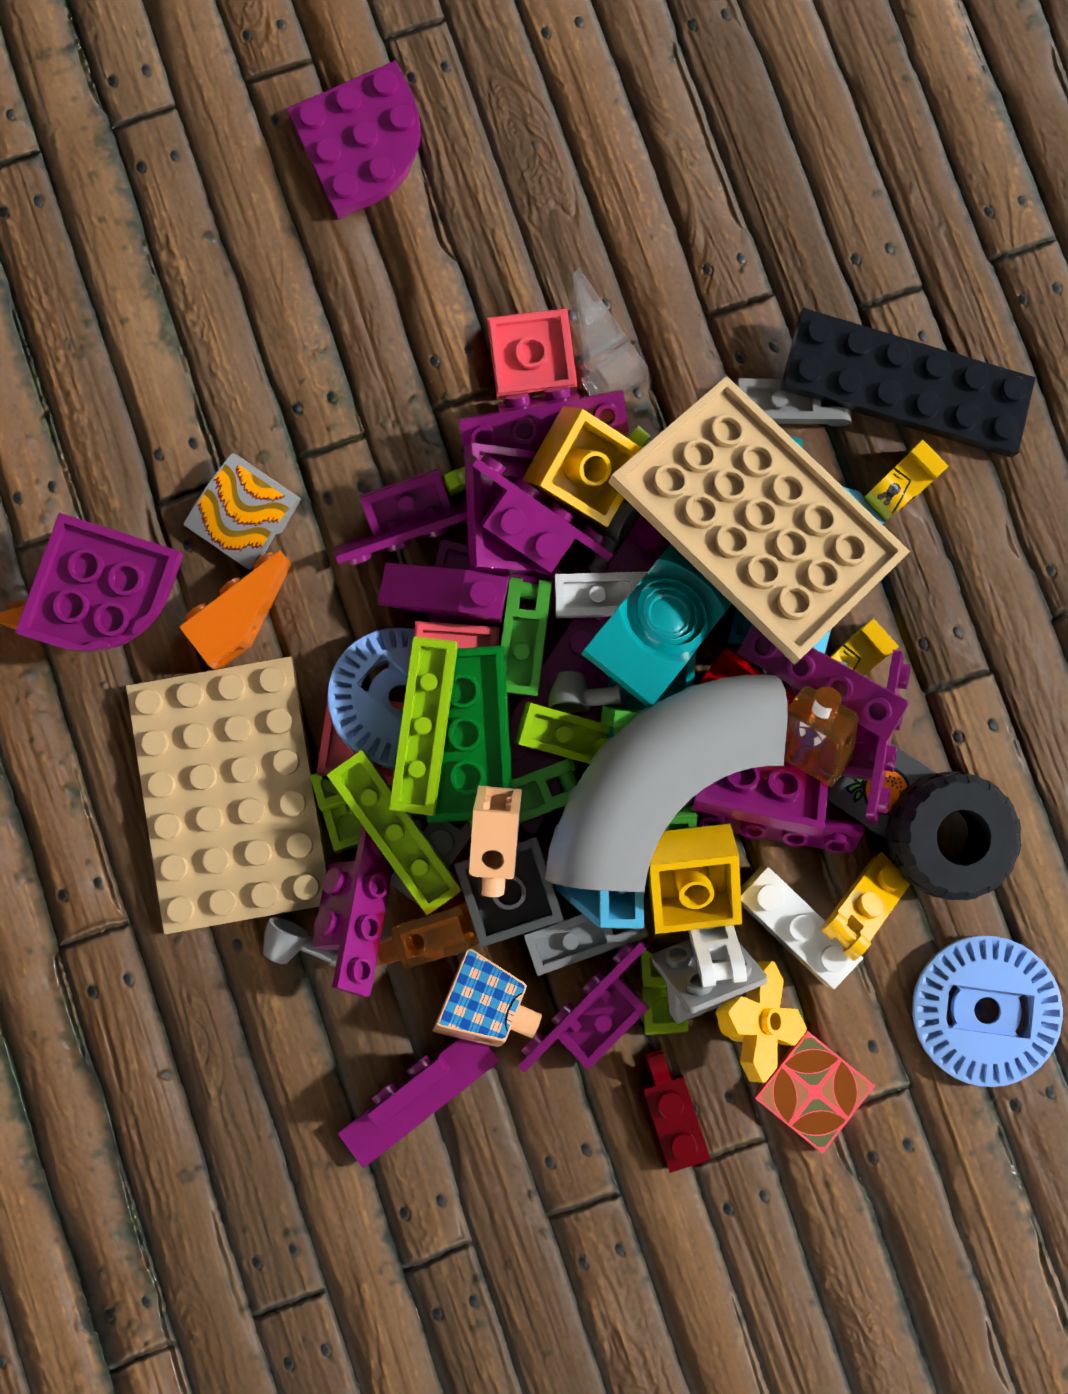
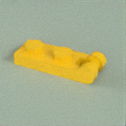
[820,852,910,961]

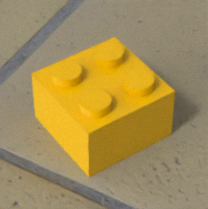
[523,406,642,527]
[647,823,742,934]

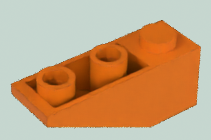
[179,550,292,670]

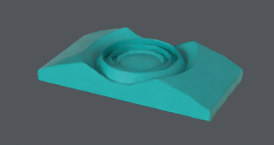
[581,544,732,707]

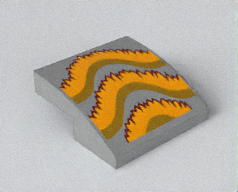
[183,453,301,570]

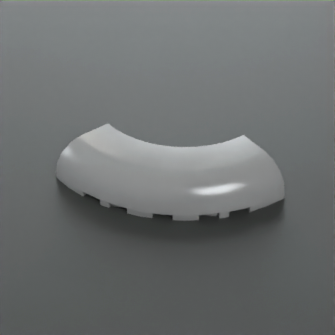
[545,675,788,892]

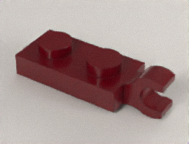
[642,1049,711,1173]

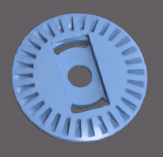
[327,628,415,769]
[912,935,1063,1087]

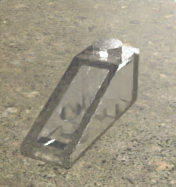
[571,268,649,395]

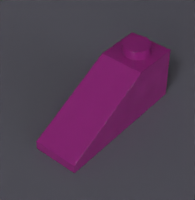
[378,563,509,627]

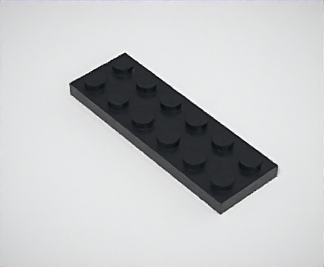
[780,308,1036,458]

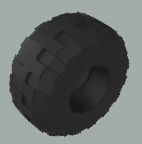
[886,772,1022,901]

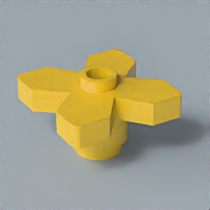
[716,961,807,1083]

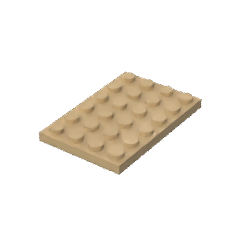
[608,376,910,665]
[126,656,327,935]

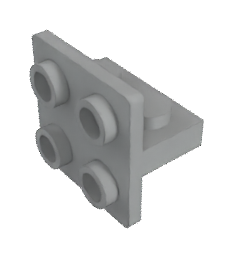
[652,939,767,1024]

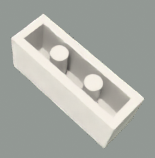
[741,866,863,989]

